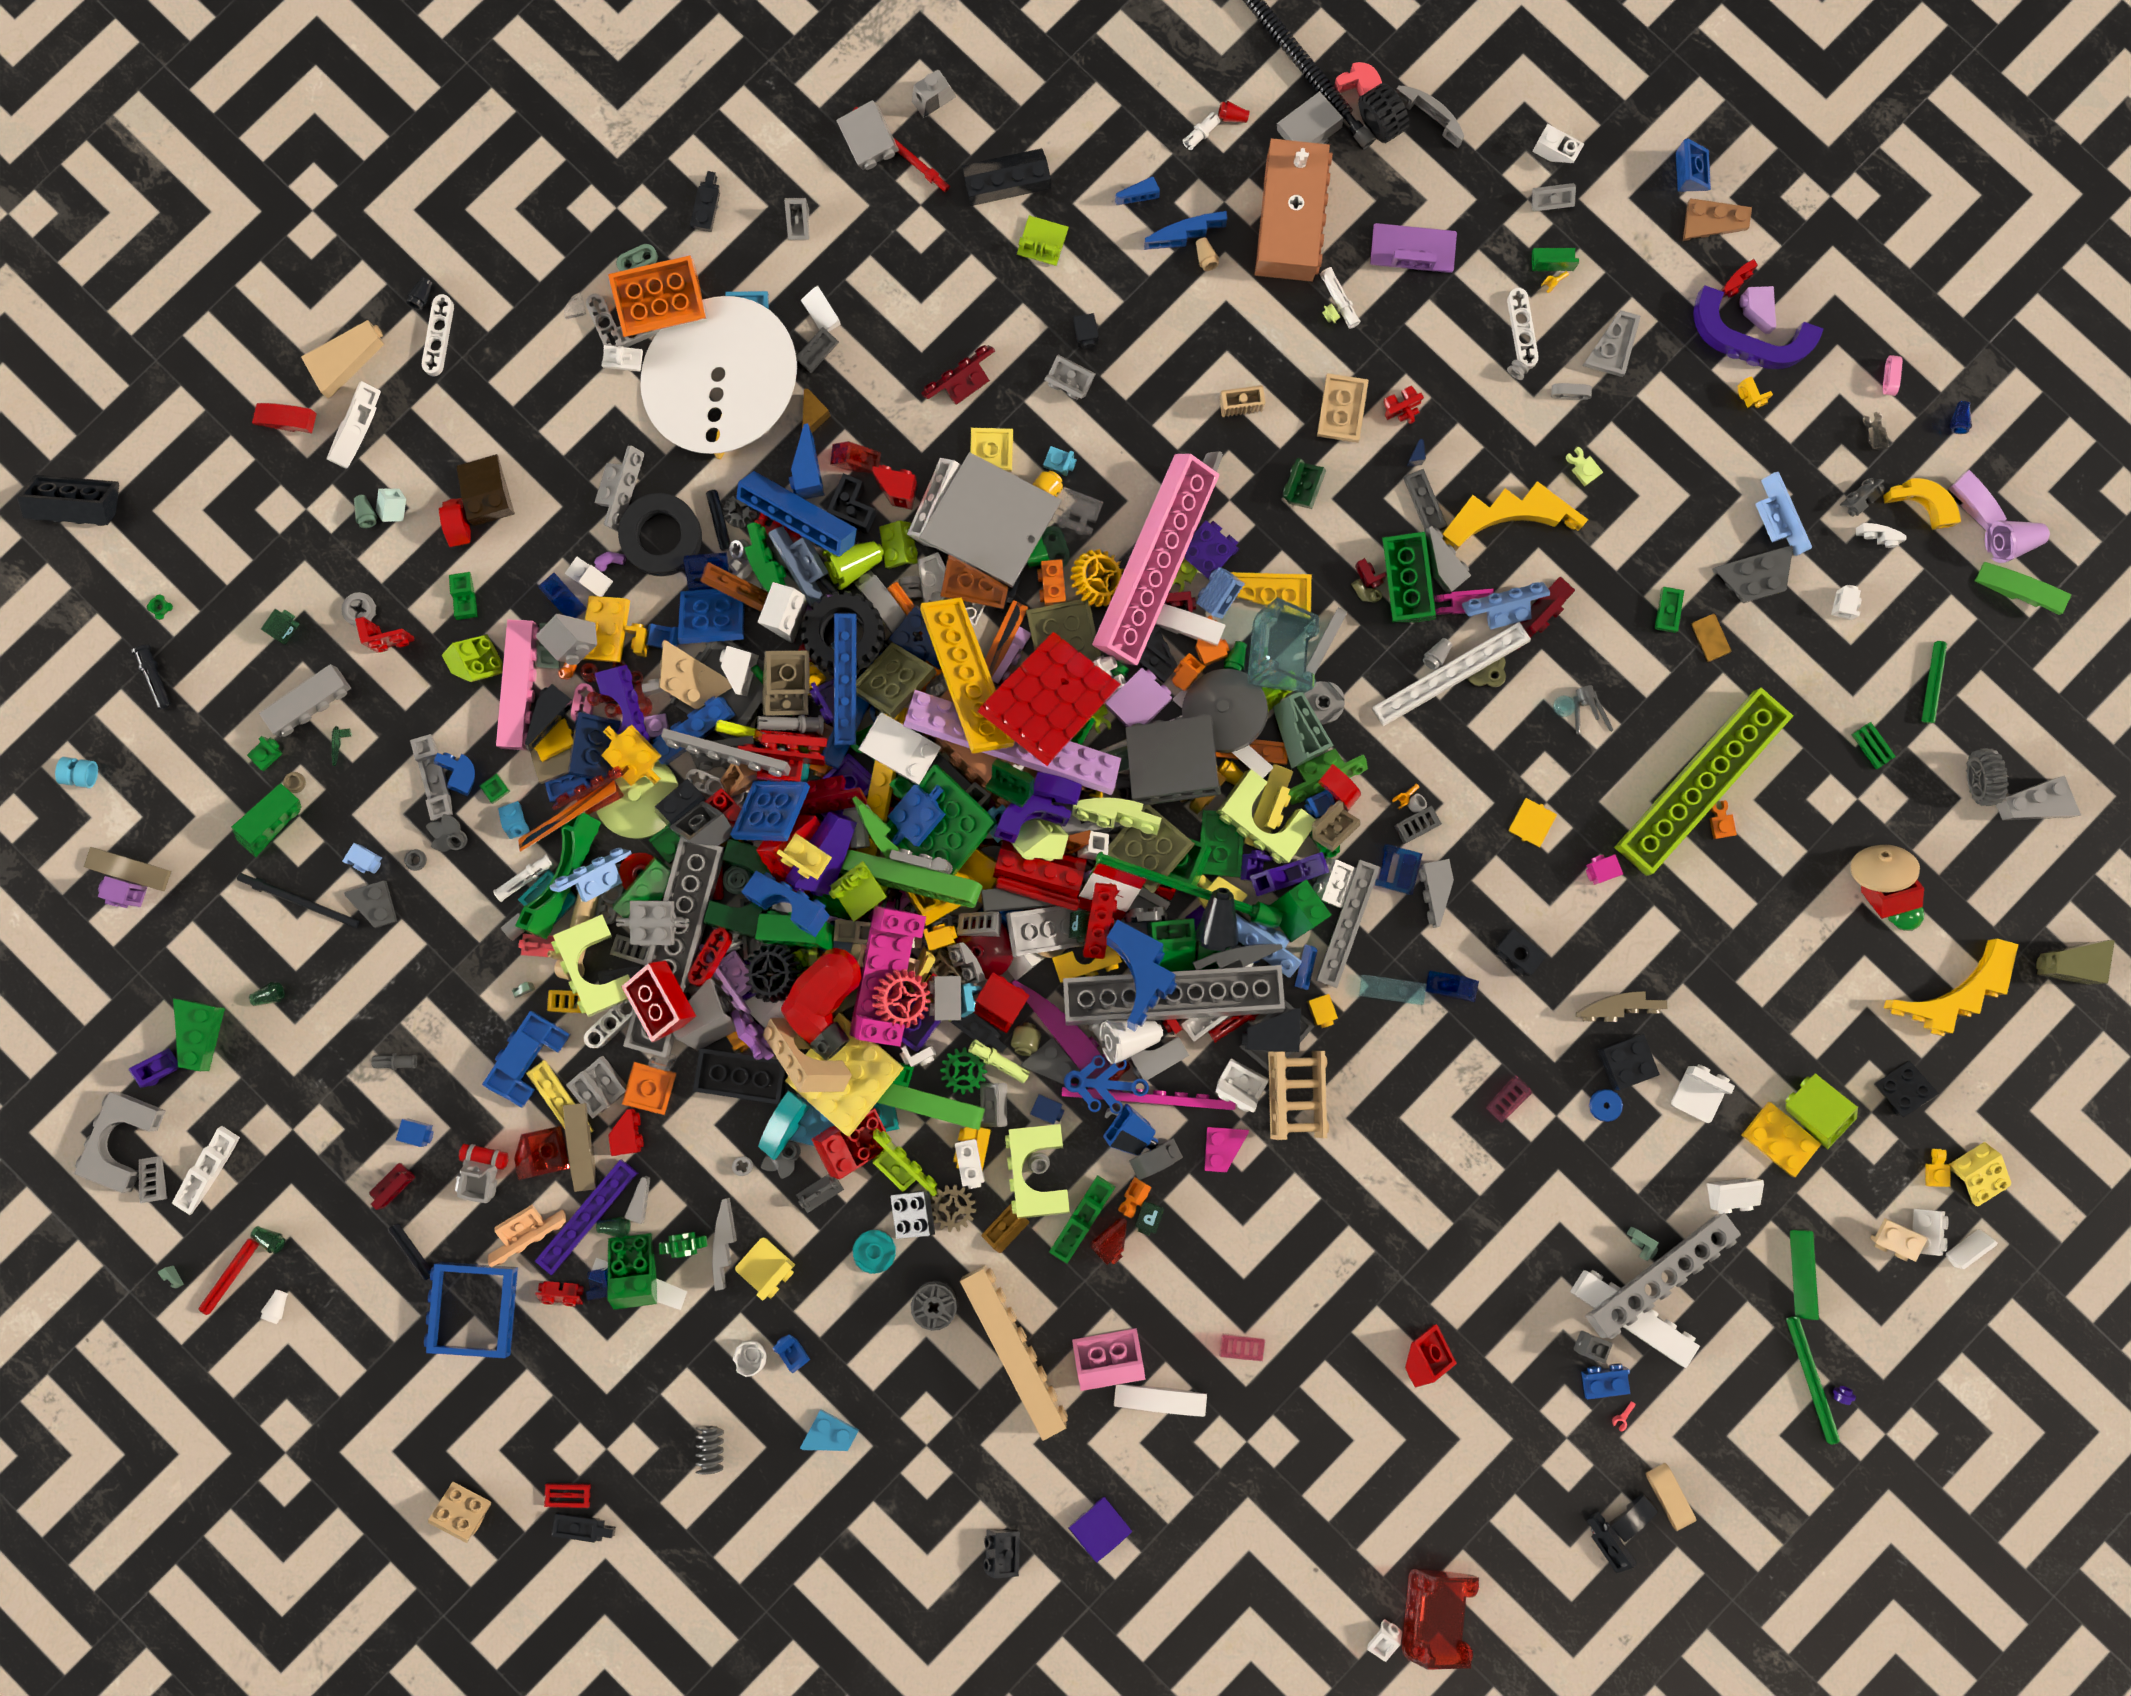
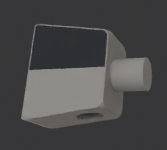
[912,70,956,118]

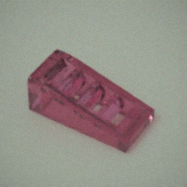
[1486,1075,1532,1123]
[1219,1333,1265,1361]

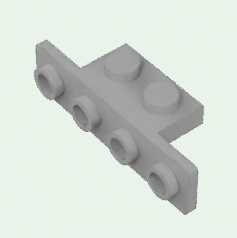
[594,446,644,532]

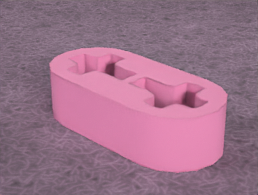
[1883,355,1902,396]
[571,683,596,722]

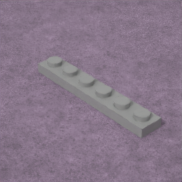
[661,728,791,777]
[1316,860,1380,988]

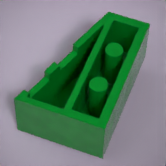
[231,783,302,857]
[613,856,671,918]
[755,911,835,950]
[173,998,225,1072]

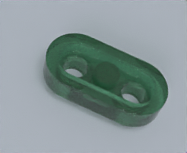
[1042,526,1070,567]

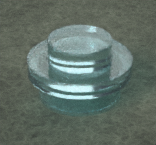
[1553,696,1575,717]

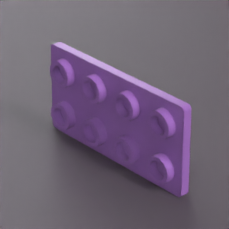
[1370,223,1457,273]

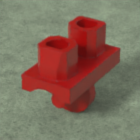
[1383,386,1424,424]

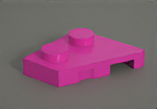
[1204,1127,1249,1172]

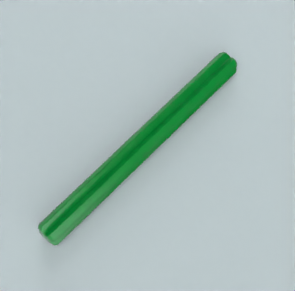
[1786,1316,1840,1445]

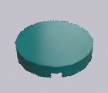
[853,1230,896,1274]

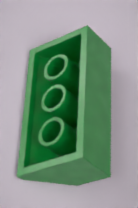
[1382,532,1436,623]

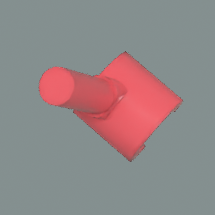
[1612,1401,1636,1431]

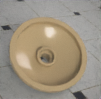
[1851,845,1920,892]

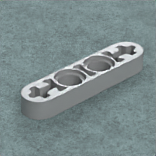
[1300,607,1347,684]

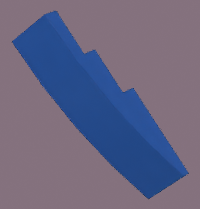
[1144,211,1227,250]

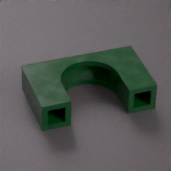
[703,839,772,939]

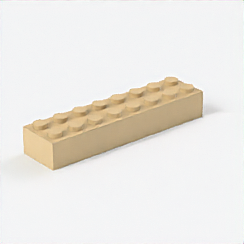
[960,1265,1068,1441]

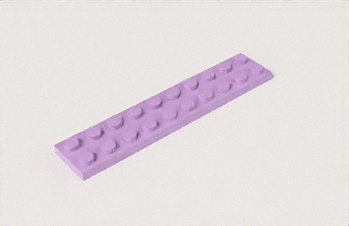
[903,690,1121,795]

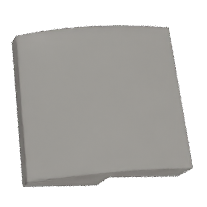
[566,1056,627,1119]

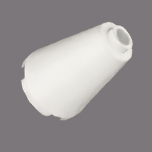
[1100,1020,1163,1064]

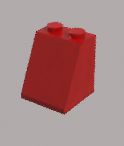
[756,815,821,882]

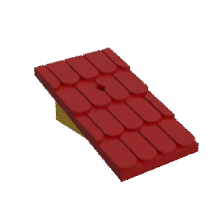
[977,632,1121,766]

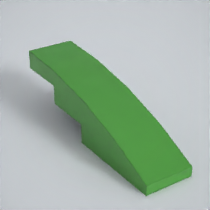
[1975,562,2072,615]
[853,796,899,860]

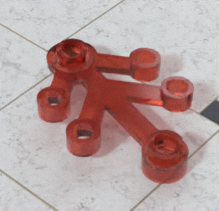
[580,659,653,718]

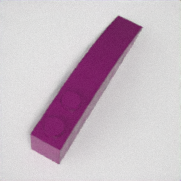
[1012,980,1112,1079]

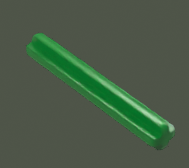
[1922,641,1947,724]

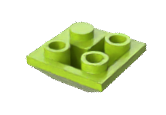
[442,634,503,682]

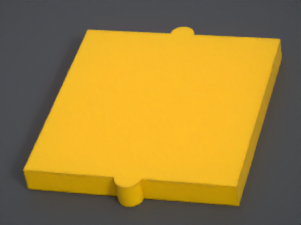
[534,718,573,762]
[1508,798,1557,847]

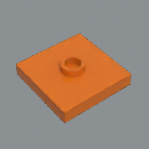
[622,1062,677,1115]

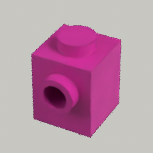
[1586,854,1623,885]

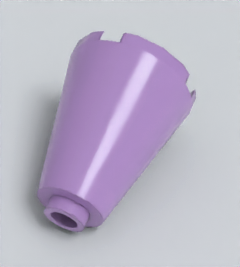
[1985,520,2050,563]

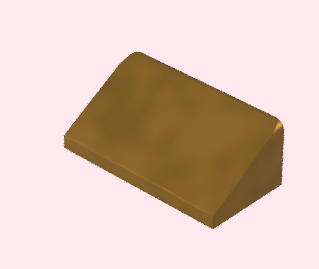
[1691,614,1731,662]
[981,1204,1029,1253]

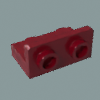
[369,1163,416,1210]

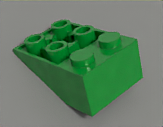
[1146,918,1196,972]
[608,1233,657,1309]

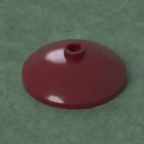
[954,920,1014,980]

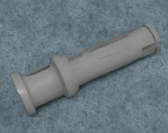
[757,715,824,735]

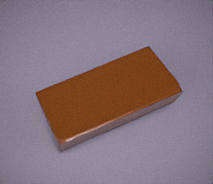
[1064,830,1091,855]

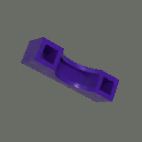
[595,665,650,743]

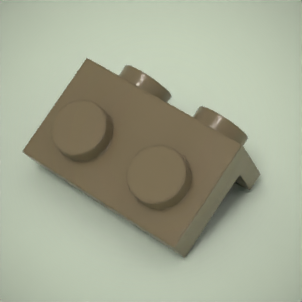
[1312,800,1360,852]

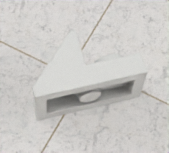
[565,557,613,597]

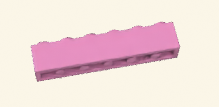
[496,619,539,750]

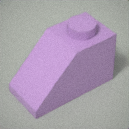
[1740,286,1776,334]

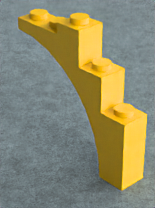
[1884,939,2019,1036]

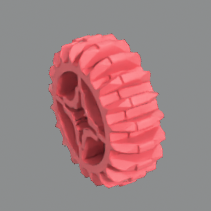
[872,969,931,1028]

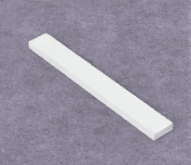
[1372,622,1531,727]

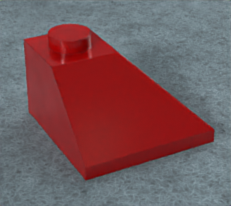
[1405,1324,1457,1388]

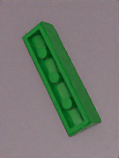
[1790,1229,1819,1320]

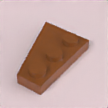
[940,555,1008,609]

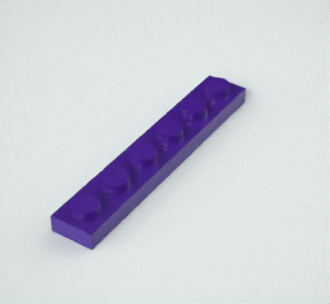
[535,1159,638,1275]

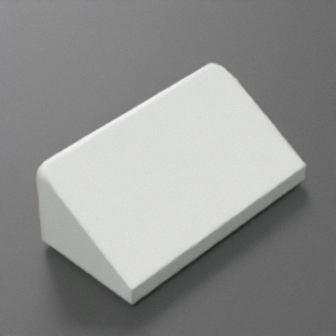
[801,286,841,332]
[1946,1230,1998,1269]

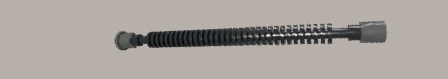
[1243,0,1376,149]

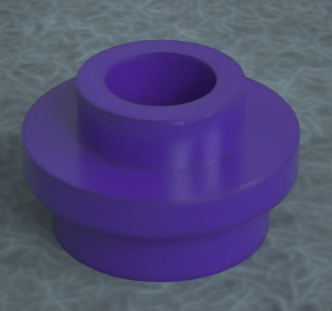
[1833,1386,1856,1405]

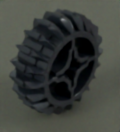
[744,944,803,1003]

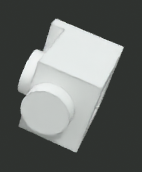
[1831,585,1862,620]

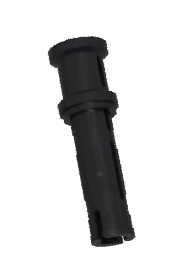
[131,644,171,709]

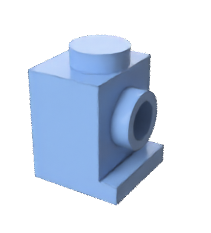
[342,843,382,874]

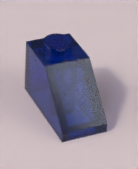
[1425,971,1479,1002]

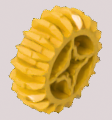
[1070,549,1125,607]

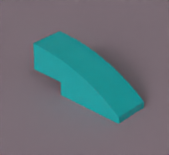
[758,1091,810,1160]

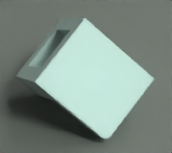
[376,489,406,522]

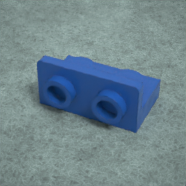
[1581,1363,1630,1399]

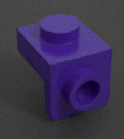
[1240,850,1272,882]

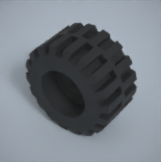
[1358,83,1409,143]

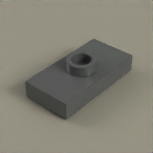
[796,327,839,373]

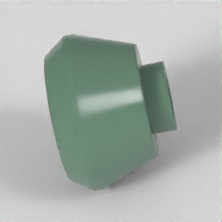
[723,866,752,894]

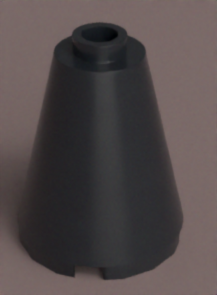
[1195,888,1239,951]

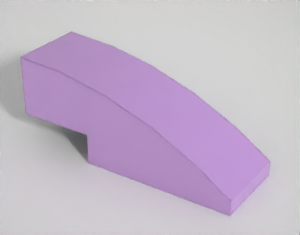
[1948,470,2007,530]

